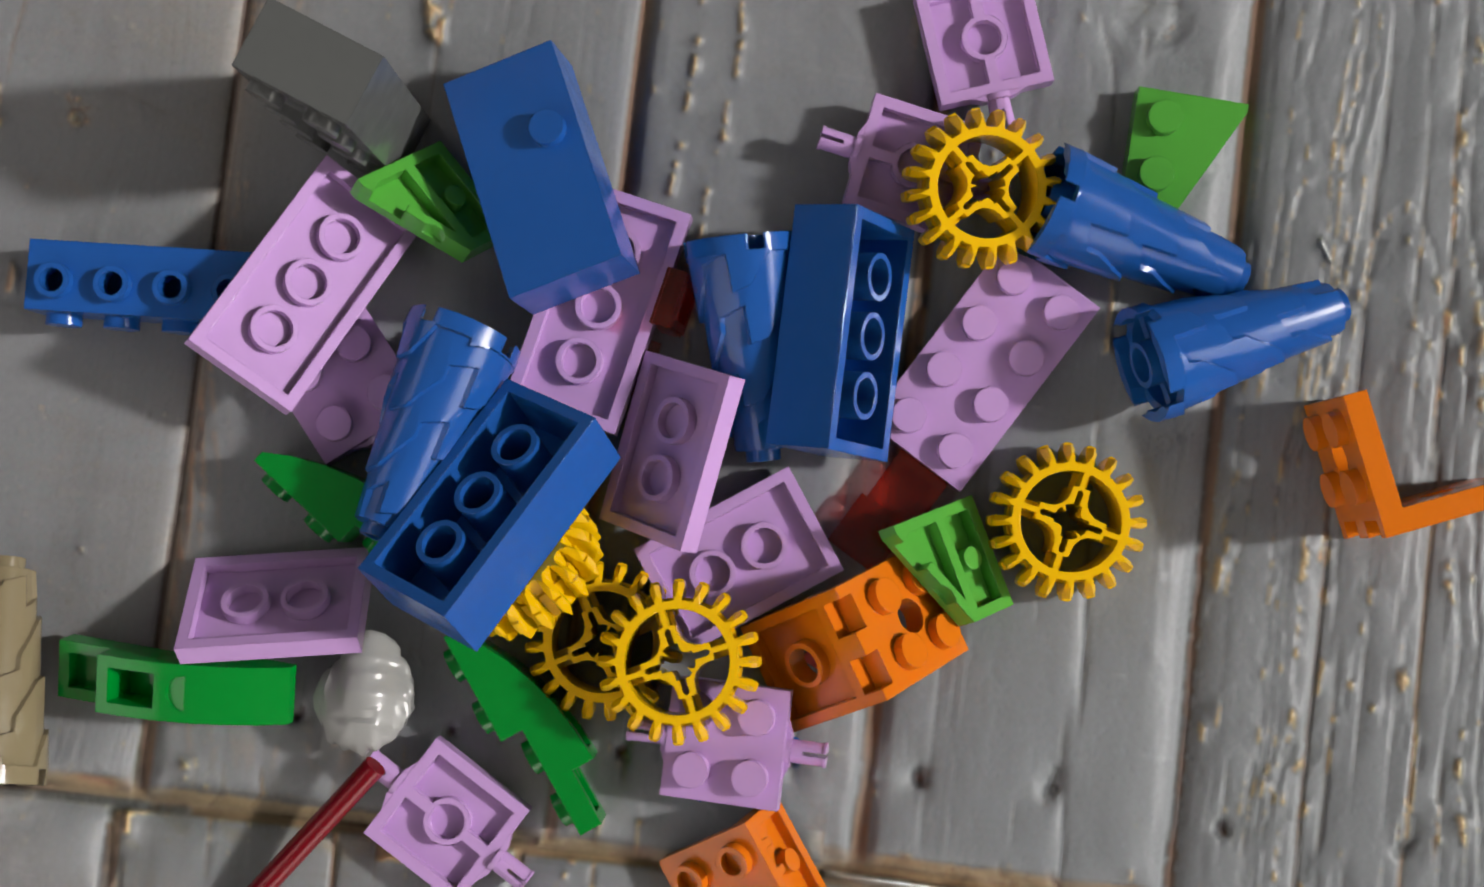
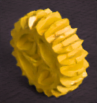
[900,108,1062,270]
[985,442,1147,602]
[489,508,604,642]
[525,561,684,721]
[596,579,762,746]

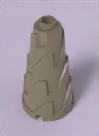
[0,555,49,786]

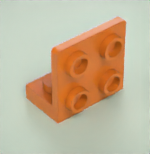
[659,802,827,887]

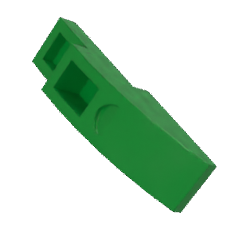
[254,452,378,553]
[58,634,297,726]
[443,635,606,836]

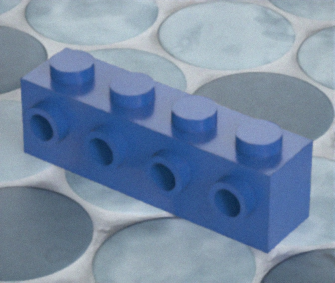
[24,238,252,335]

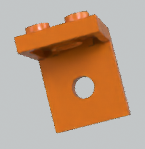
[1303,389,1484,539]
[740,555,969,732]

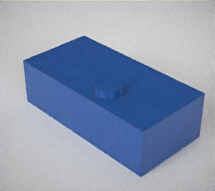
[443,40,640,315]
[766,204,915,462]
[358,379,621,652]

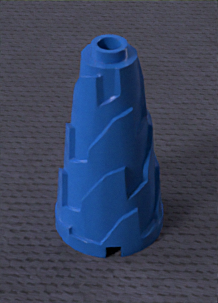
[1016,143,1251,296]
[683,231,792,462]
[1113,280,1351,422]
[355,304,521,541]

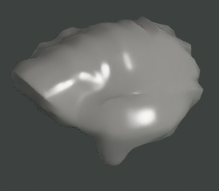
[313,630,415,758]

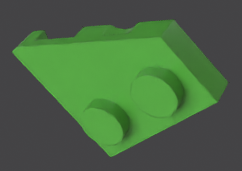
[1121,86,1249,209]
[350,141,493,263]
[878,495,1013,626]

